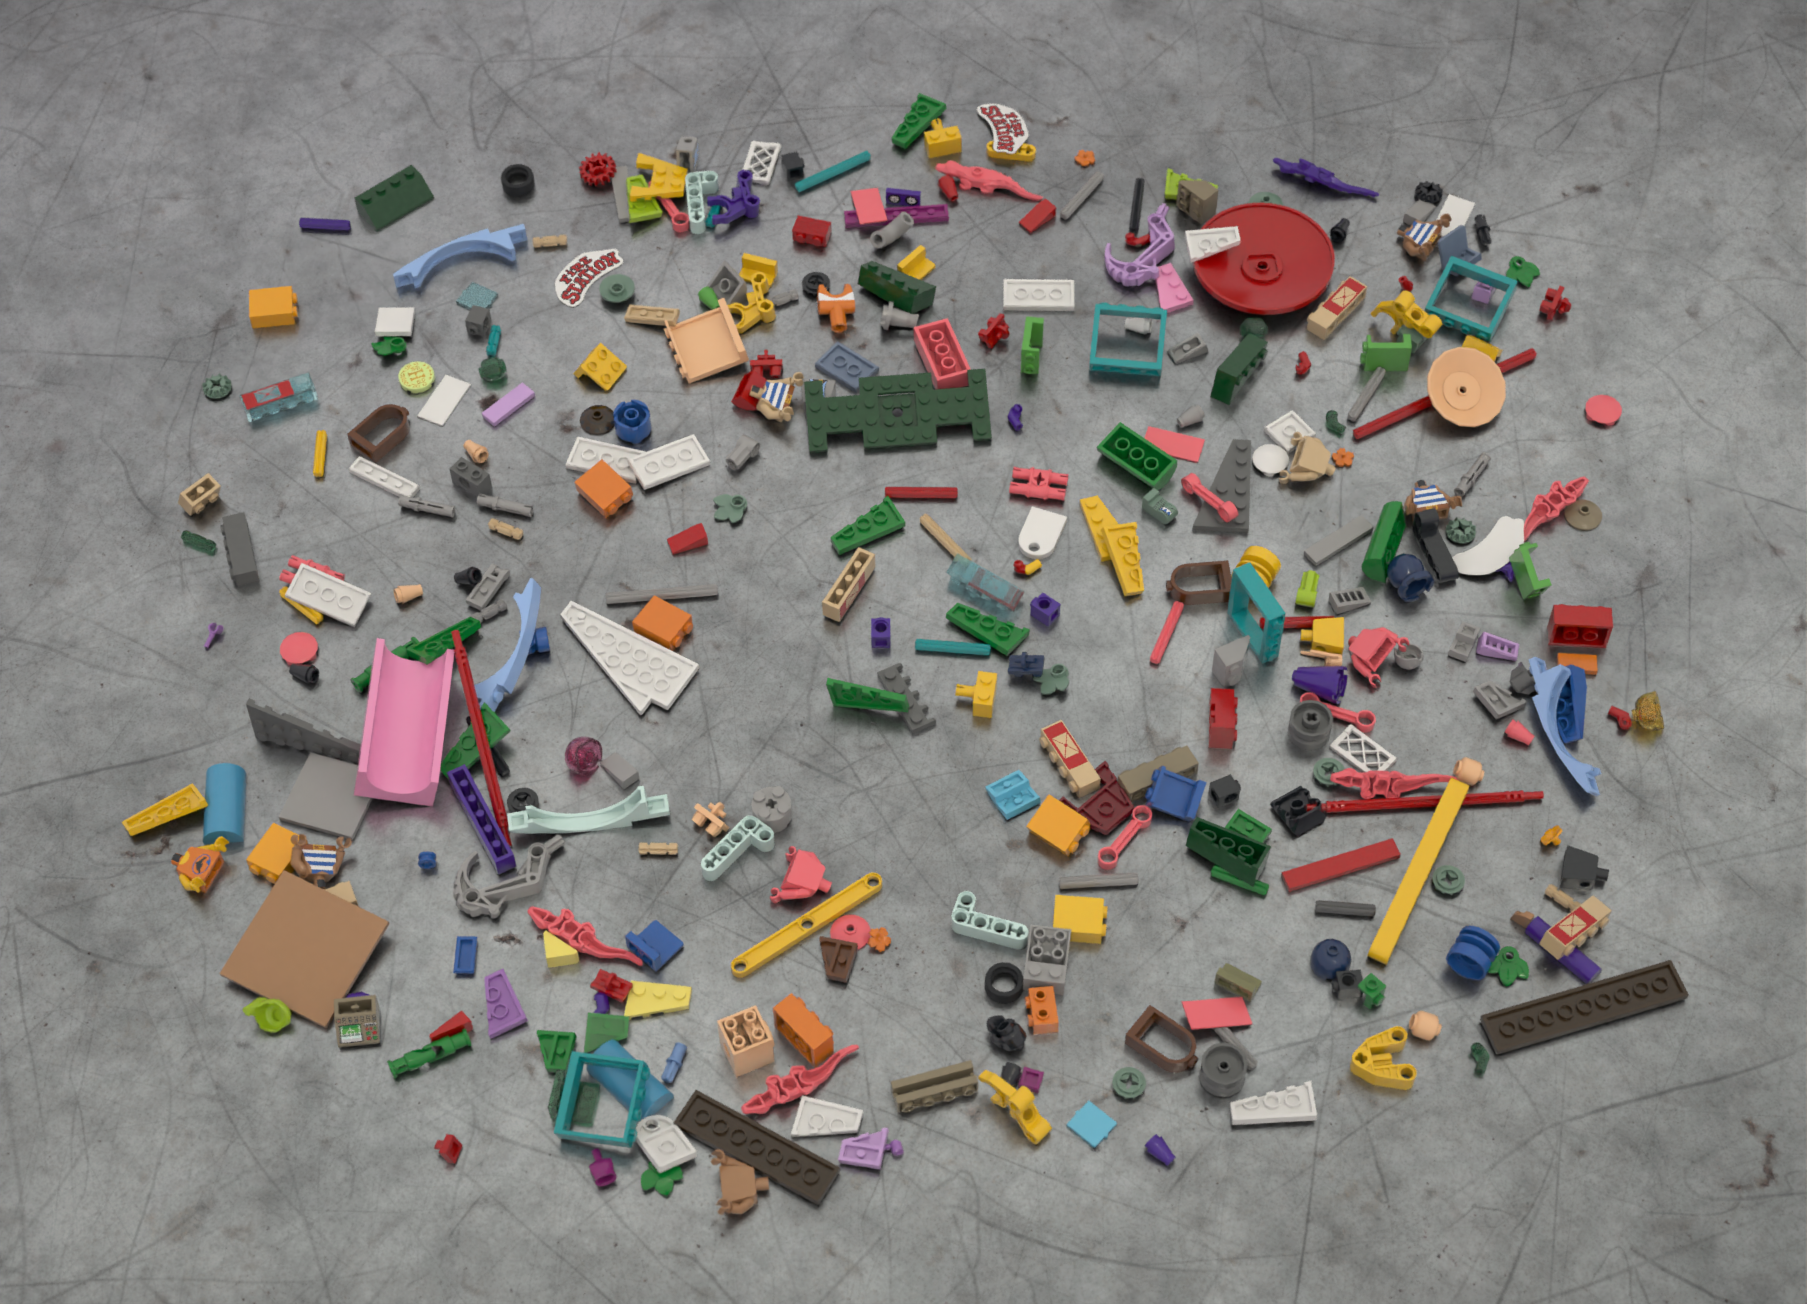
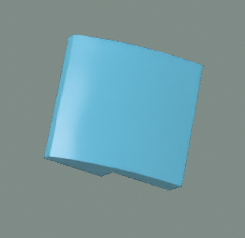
[985,770,1041,820]

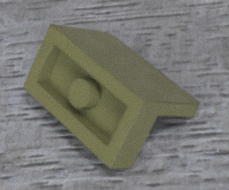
[1214,963,1262,1002]

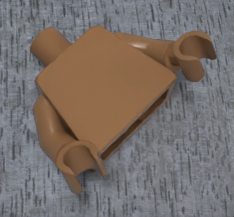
[711,1149,769,1215]

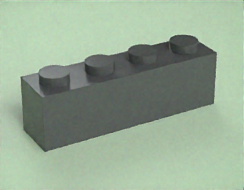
[220,512,260,586]

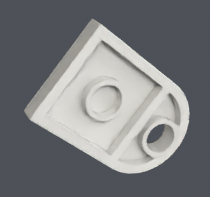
[1018,506,1067,559]
[636,1115,697,1173]

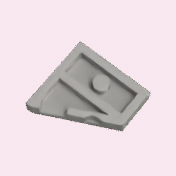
[1473,681,1527,720]

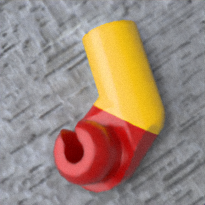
[1013,559,1042,575]

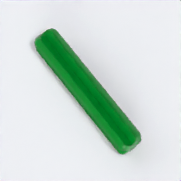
[1211,865,1269,895]

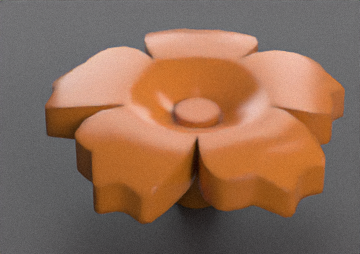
[1075,150,1095,167]
[1331,448,1354,467]
[868,927,891,952]

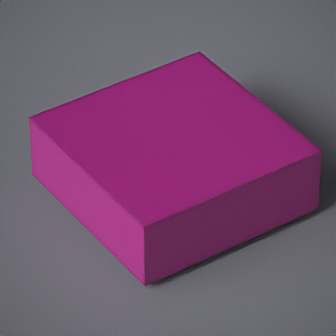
[1018,1067,1044,1093]

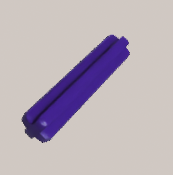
[299,217,351,230]

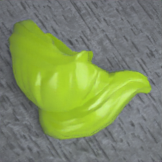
[243,997,291,1033]

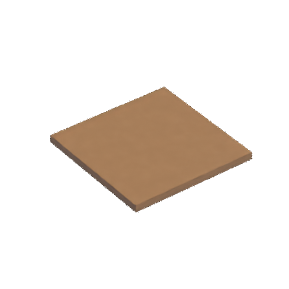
[219,870,389,1029]

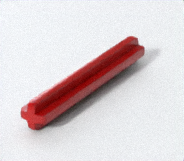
[885,487,958,498]
[1259,616,1335,629]

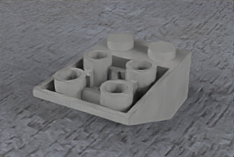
[1023,925,1071,995]

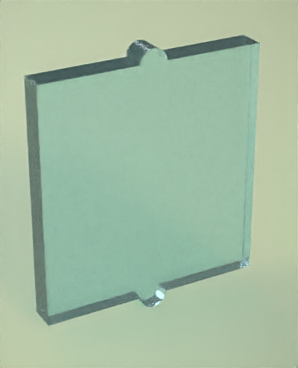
[456,282,498,310]

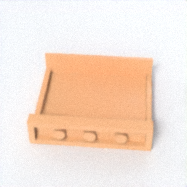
[664,298,749,384]

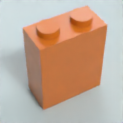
[574,459,633,518]
[632,595,693,651]

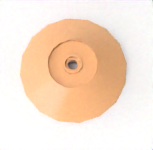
[1427,347,1506,427]

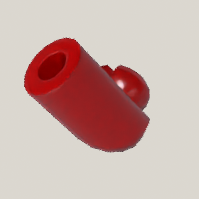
[1398,276,1413,292]

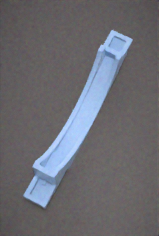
[393,224,527,288]
[474,578,541,712]
[1529,657,1601,796]

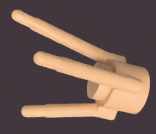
[1300,649,1342,666]

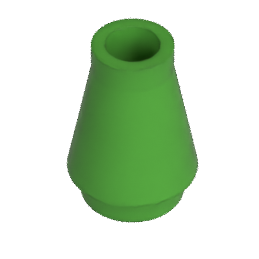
[698,286,720,310]

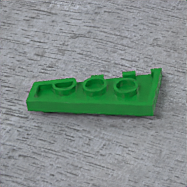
[891,93,947,149]
[831,496,905,555]
[946,603,1030,656]
[406,617,482,665]
[440,702,511,778]

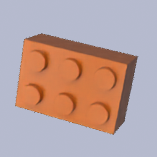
[773,993,834,1068]

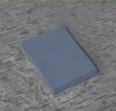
[815,341,879,393]

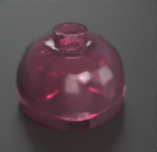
[565,736,602,776]

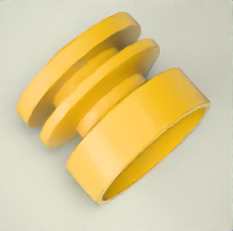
[1231,546,1281,589]

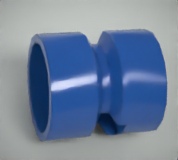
[519,627,550,655]

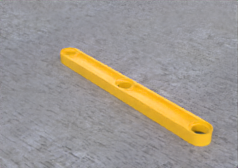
[731,873,882,978]

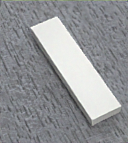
[349,456,420,497]

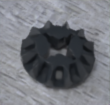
[1415,180,1443,203]
[802,272,830,296]
[507,788,539,813]

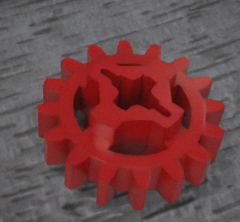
[579,152,617,186]

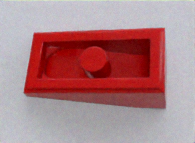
[1019,198,1056,233]
[667,523,708,555]
[429,1011,473,1047]

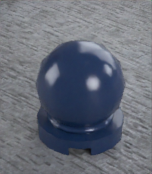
[1387,553,1434,602]

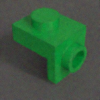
[1358,973,1386,1010]

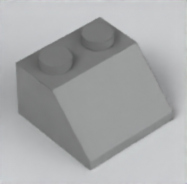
[1212,635,1250,688]

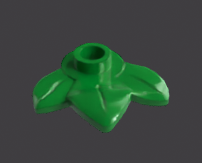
[1506,256,1540,288]
[371,336,407,355]
[1488,946,1529,987]
[641,1161,683,1196]

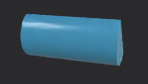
[203,763,247,845]
[586,1040,674,1121]

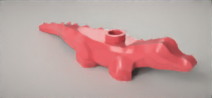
[936,160,1043,201]
[1524,476,1589,542]
[1330,768,1458,799]
[527,906,643,966]
[741,1045,859,1114]

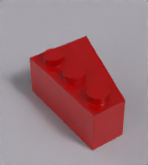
[1208,688,1238,749]

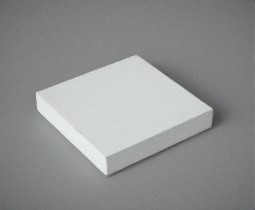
[375,307,415,336]
[1264,410,1316,454]

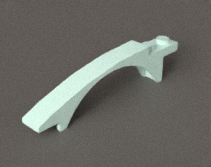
[507,786,670,833]

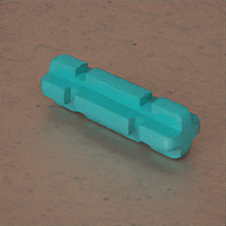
[705,205,722,228]
[486,325,501,356]

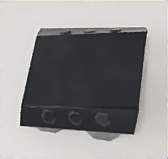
[1270,786,1327,837]

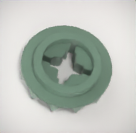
[202,373,232,399]
[1446,517,1476,543]
[1313,758,1344,787]
[1432,865,1465,895]
[1112,1067,1146,1099]

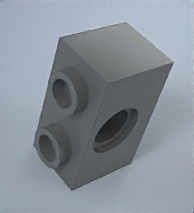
[450,457,492,498]

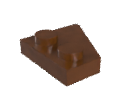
[819,936,858,983]

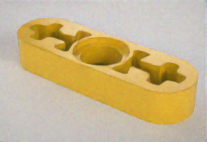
[987,141,1036,161]

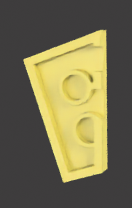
[624,981,692,1020]

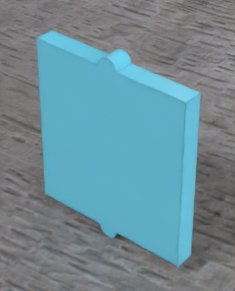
[1066,1101,1117,1148]

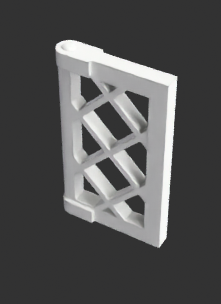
[743,141,781,185]
[1329,724,1397,772]

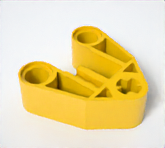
[1350,1026,1417,1090]

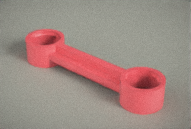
[648,181,690,232]
[1181,473,1238,523]
[1300,692,1376,733]
[1098,805,1152,870]

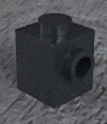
[781,151,805,181]

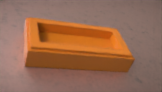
[1557,653,1598,675]

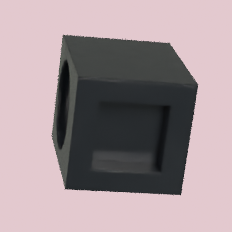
[1208,774,1241,808]
[1332,969,1363,1000]

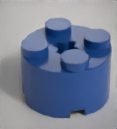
[614,400,651,444]

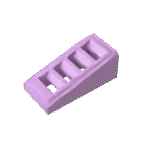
[1472,282,1496,304]
[1476,632,1519,661]

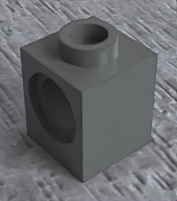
[465,305,491,336]

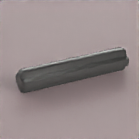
[1315,900,1376,916]

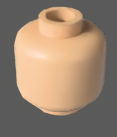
[1453,757,1484,786]
[1409,1010,1441,1041]

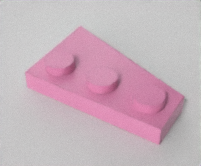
[1155,263,1193,313]

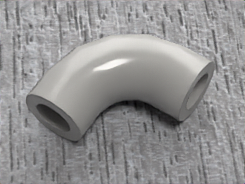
[870,212,914,248]

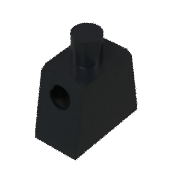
[1559,845,1609,890]

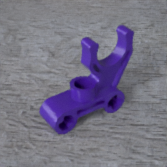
[707,170,760,225]

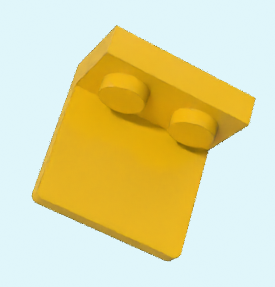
[573,342,627,391]

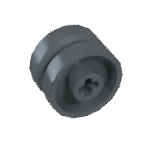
[1287,700,1333,751]
[1199,1043,1248,1097]

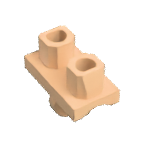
[691,802,730,838]

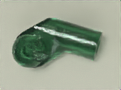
[1326,410,1346,434]
[1471,1042,1490,1074]

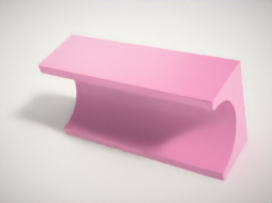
[354,638,454,806]

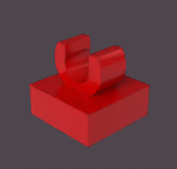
[434,1134,463,1164]

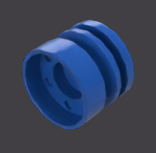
[1446,926,1501,980]

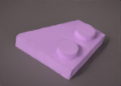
[838,1128,889,1169]

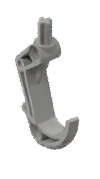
[453,835,565,918]

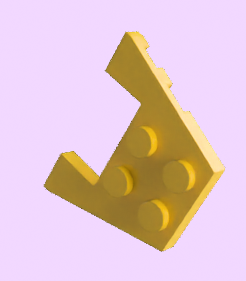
[630,153,687,202]

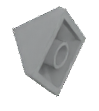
[707,260,747,305]

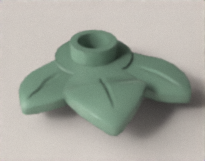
[713,494,747,523]
[1033,664,1069,695]

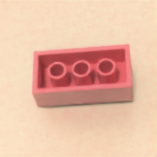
[914,318,971,389]

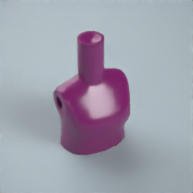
[589,1148,617,1186]

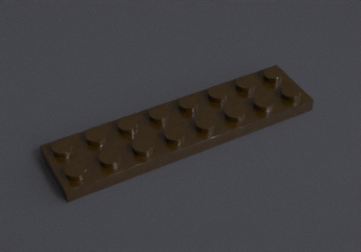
[673,1090,840,1205]

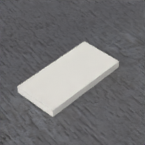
[1003,279,1074,311]
[628,434,710,490]
[566,436,646,484]
[285,563,371,627]

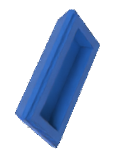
[453,936,478,974]

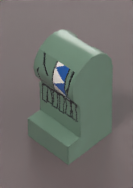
[1142,488,1178,524]

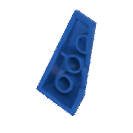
[1556,664,1587,744]

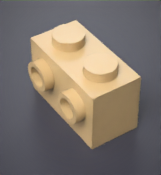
[178,473,221,516]

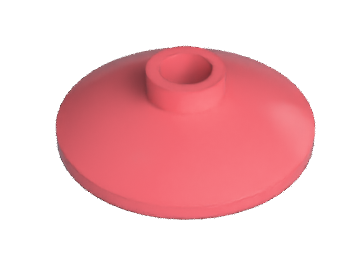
[830,915,870,950]

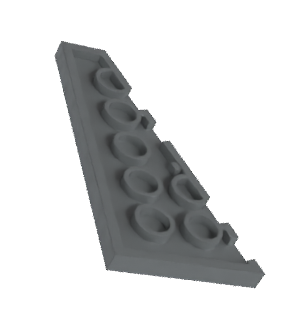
[1192,439,1251,533]
[246,698,361,763]

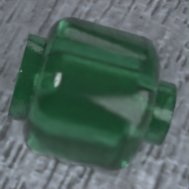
[1240,318,1268,339]
[478,356,507,382]

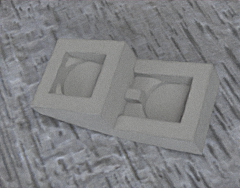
[1448,621,1481,662]

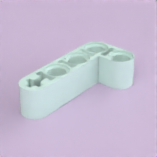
[685,171,719,234]
[701,816,775,881]
[952,891,1029,949]

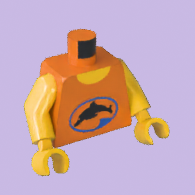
[171,836,229,893]

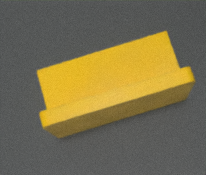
[897,245,935,280]
[739,253,778,287]
[1462,335,1503,362]

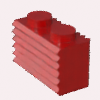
[792,215,832,247]

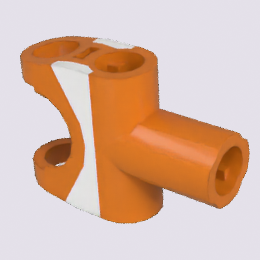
[817,284,855,333]

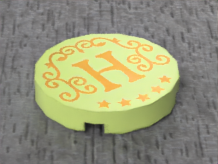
[398,361,435,393]

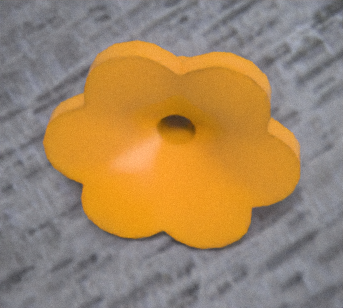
[1540,825,1562,846]

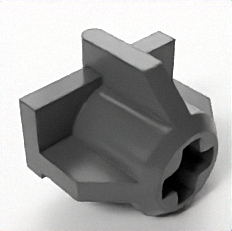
[1509,662,1536,694]

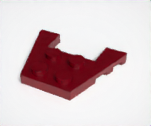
[1059,761,1134,835]

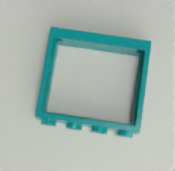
[1425,256,1518,342]
[1089,302,1167,376]
[1227,562,1286,664]
[554,1051,650,1148]

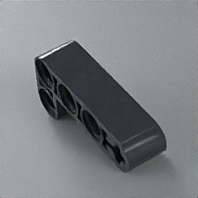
[1412,508,1459,583]

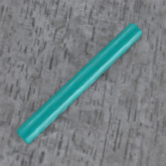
[795,151,871,192]

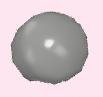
[1394,644,1424,670]

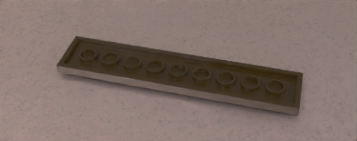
[1480,960,1689,1055]

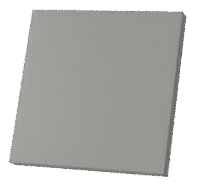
[279,752,373,840]

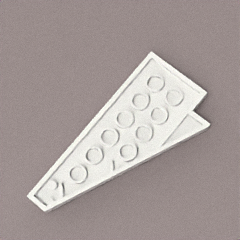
[560,601,699,715]

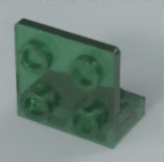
[548,1069,600,1124]

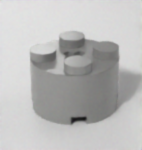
[751,786,792,833]

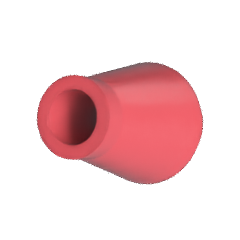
[1504,720,1535,746]

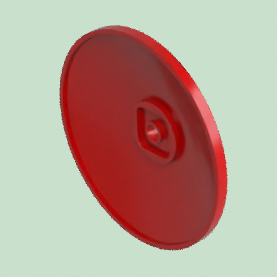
[1193,203,1335,315]

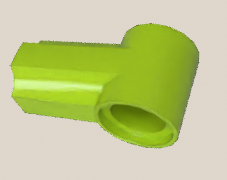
[1295,570,1319,608]

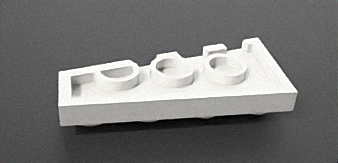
[1230,1081,1317,1125]

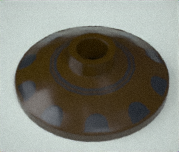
[580,405,615,435]

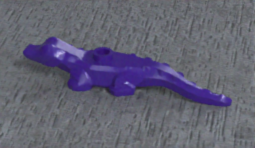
[1273,158,1379,197]

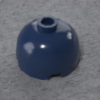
[1310,939,1352,980]

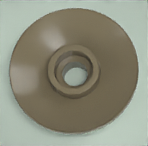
[1564,499,1602,531]

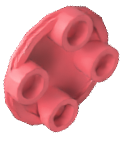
[1585,395,1622,426]
[280,632,318,666]

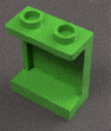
[1021,316,1044,374]
[1360,334,1412,371]
[1509,542,1552,600]

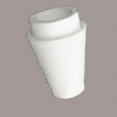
[1125,318,1152,334]

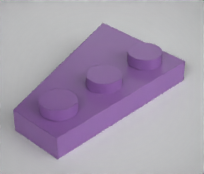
[484,969,528,1039]

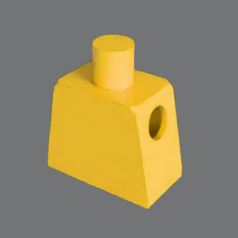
[1300,617,1344,654]

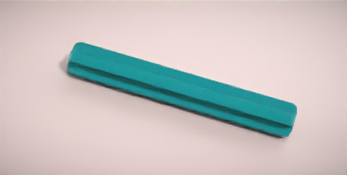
[915,639,991,655]

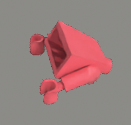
[1348,627,1409,688]
[769,846,832,903]

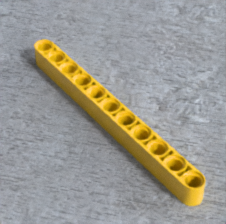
[1367,778,1470,965]

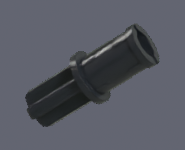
[1474,214,1492,246]

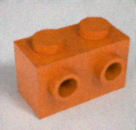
[1025,986,1059,1035]

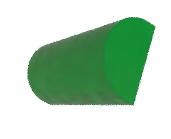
[1097,422,1177,490]
[1361,501,1406,583]

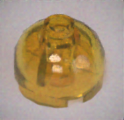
[1632,691,1665,731]

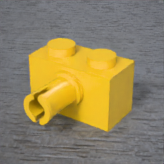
[924,119,962,158]
[955,671,997,718]

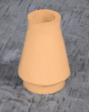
[463,440,489,463]
[393,584,423,604]

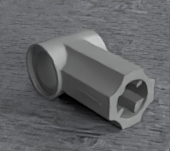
[726,435,760,470]

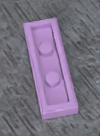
[482,382,535,427]

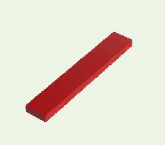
[1281,838,1401,892]

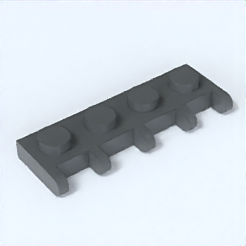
[877,663,937,734]

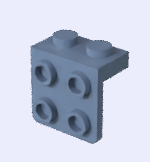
[1438,225,1482,276]

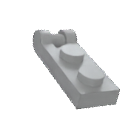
[466,564,510,610]

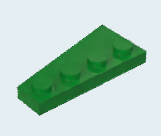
[826,678,909,712]

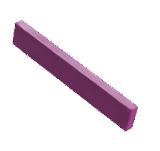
[844,204,949,228]

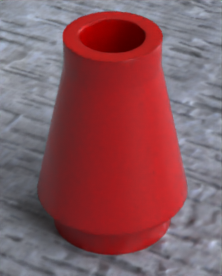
[938,175,959,202]

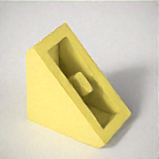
[543,930,580,968]

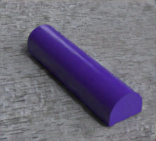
[1525,916,1602,984]

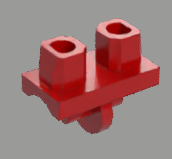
[1539,286,1571,321]
[978,314,1010,348]
[750,350,783,379]
[590,969,633,1003]

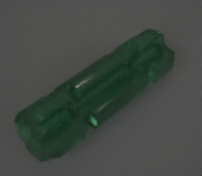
[181,530,216,552]

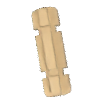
[533,235,567,248]
[488,518,523,540]
[638,843,678,855]
[1545,884,1581,912]

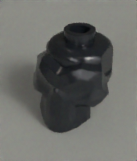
[986,1015,1027,1051]

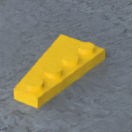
[1080,495,1118,562]
[1101,522,1144,596]
[122,783,208,836]

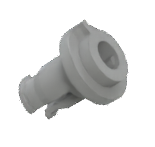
[880,301,918,330]

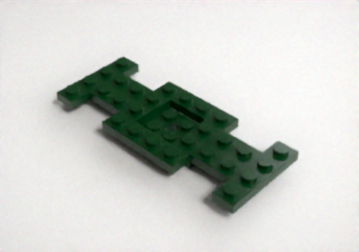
[804,369,992,453]

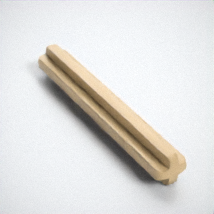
[920,514,972,567]

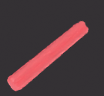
[1150,601,1184,664]

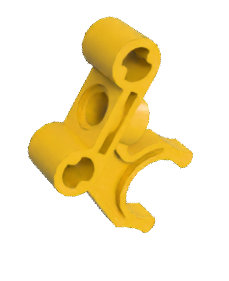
[727,272,776,333]
[1371,291,1442,338]
[978,1069,1052,1144]

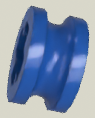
[418,851,436,869]

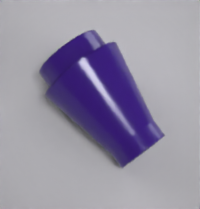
[1145,1134,1176,1166]

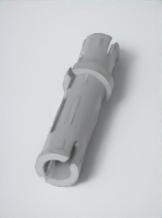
[1454,452,1491,497]
[477,493,534,517]
[398,495,455,518]

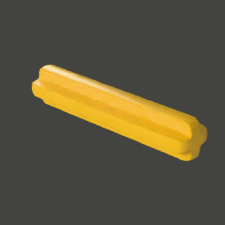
[313,430,327,477]
[279,586,324,624]

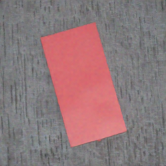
[851,188,887,224]
[1145,426,1205,463]
[1181,997,1252,1030]

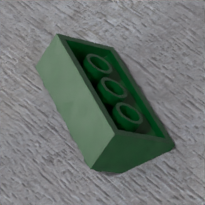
[354,164,434,231]

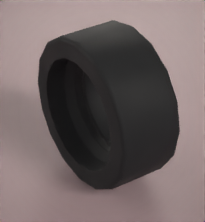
[501,164,535,197]
[985,962,1024,1004]

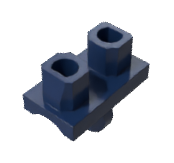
[1008,652,1045,677]

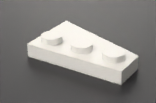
[1185,226,1240,263]
[791,1096,863,1137]

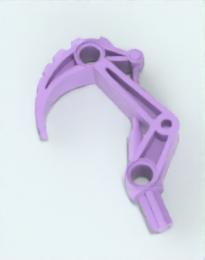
[1104,203,1175,287]

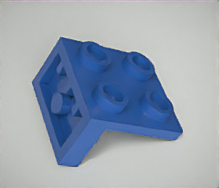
[625,920,684,972]

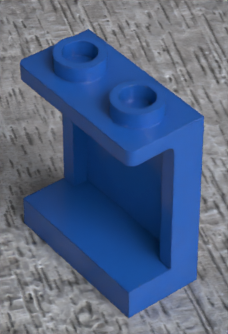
[1145,765,1207,822]

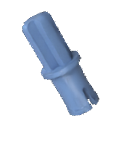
[661,1042,687,1083]

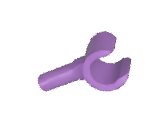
[204,623,224,648]
[885,1140,904,1156]

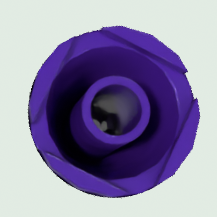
[1292,666,1348,704]

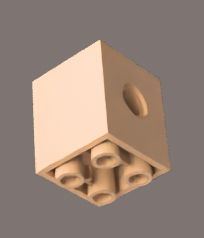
[717,1005,775,1078]

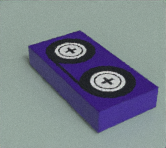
[886,188,921,206]

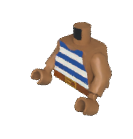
[1397,213,1452,261]
[1403,480,1462,522]
[290,834,352,889]

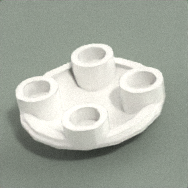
[1252,444,1289,477]

